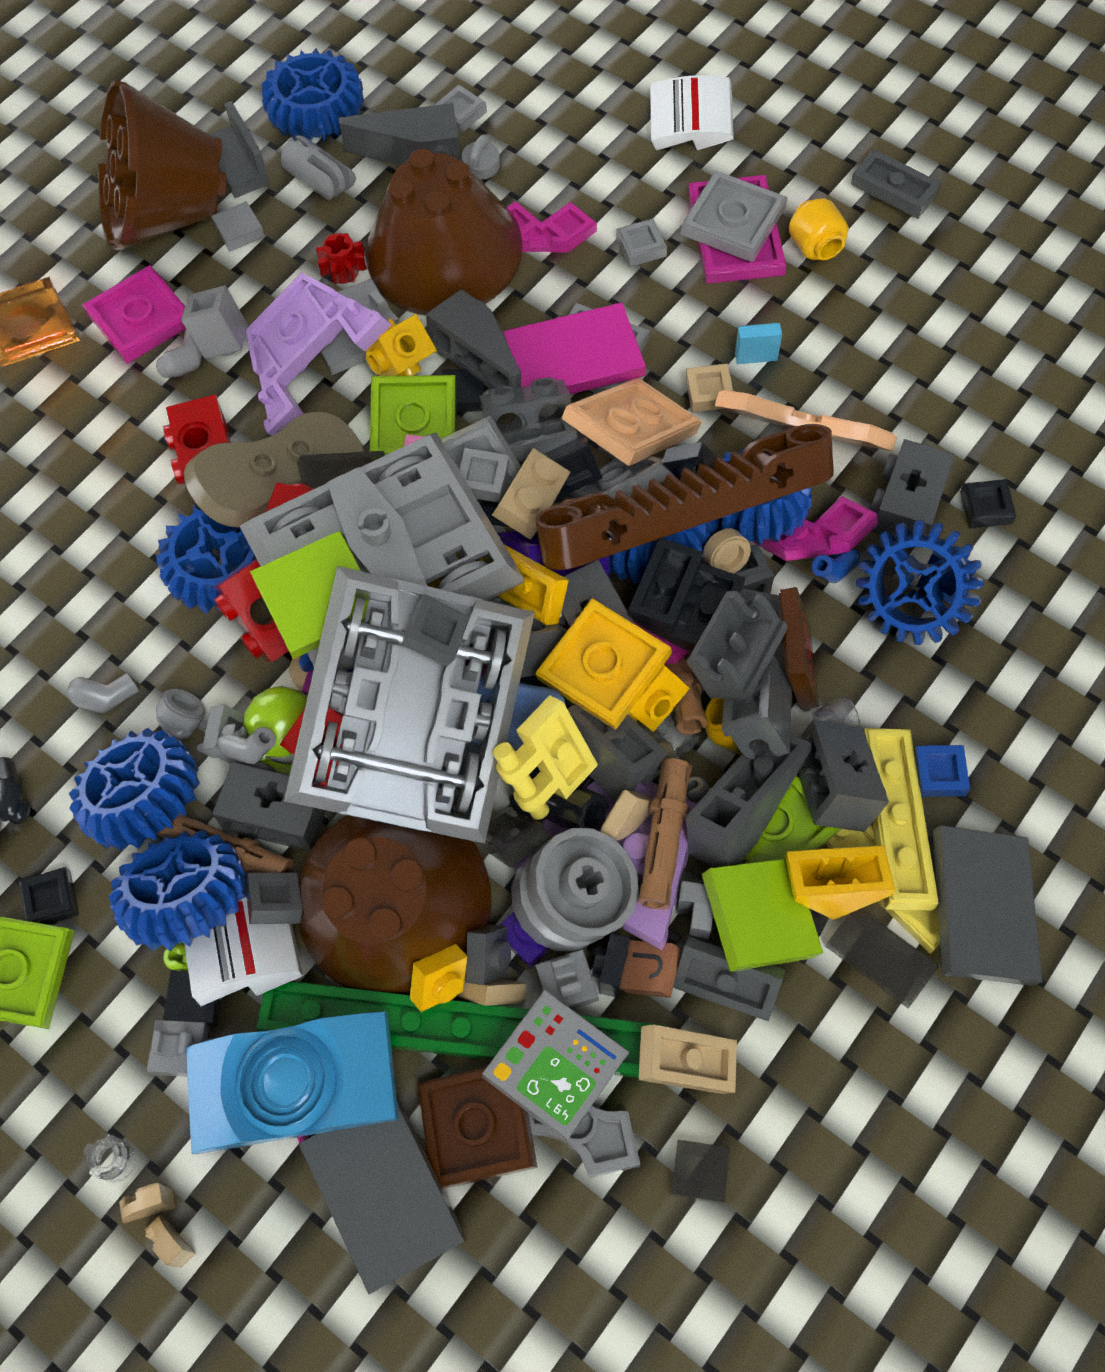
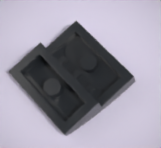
[627,538,746,652]

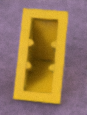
[785,845,895,920]

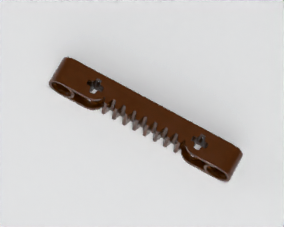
[535,424,834,570]

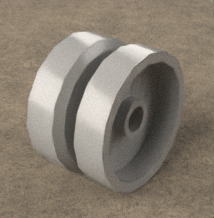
[511,828,639,951]

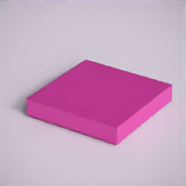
[82,265,186,364]

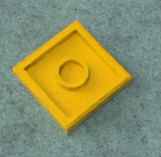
[535,598,672,730]

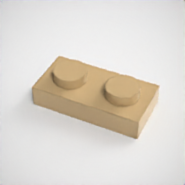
[492,448,570,540]
[639,1025,737,1094]

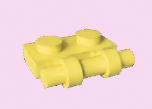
[493,695,598,820]

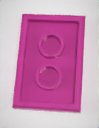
[688,175,786,284]
[503,302,646,394]

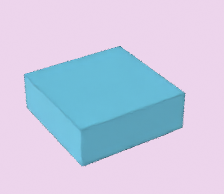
[735,323,782,364]

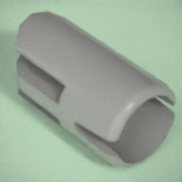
[280,135,356,201]

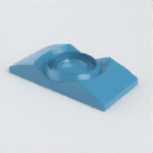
[186,1011,399,1155]

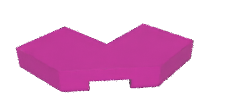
[507,201,597,252]
[753,496,878,561]

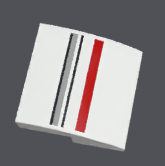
[650,75,734,151]
[184,897,303,1006]

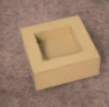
[685,364,733,412]

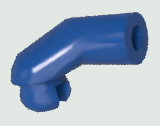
[811,548,860,583]

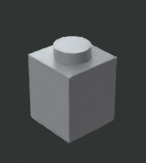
[181,285,248,359]

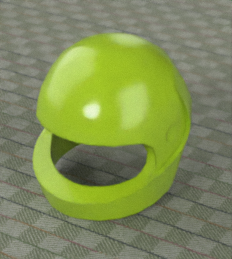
[242,686,308,776]

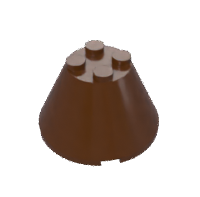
[98,81,227,251]
[365,149,523,316]
[298,815,492,995]

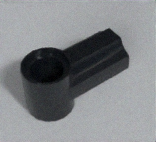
[509,767,609,831]

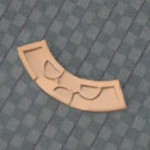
[715,390,897,451]

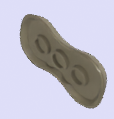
[184,412,370,527]

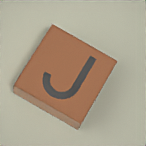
[620,940,681,998]

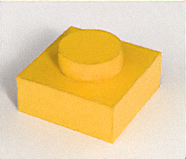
[410,944,467,1012]

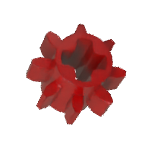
[316,233,366,284]

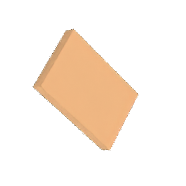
[561,378,702,466]

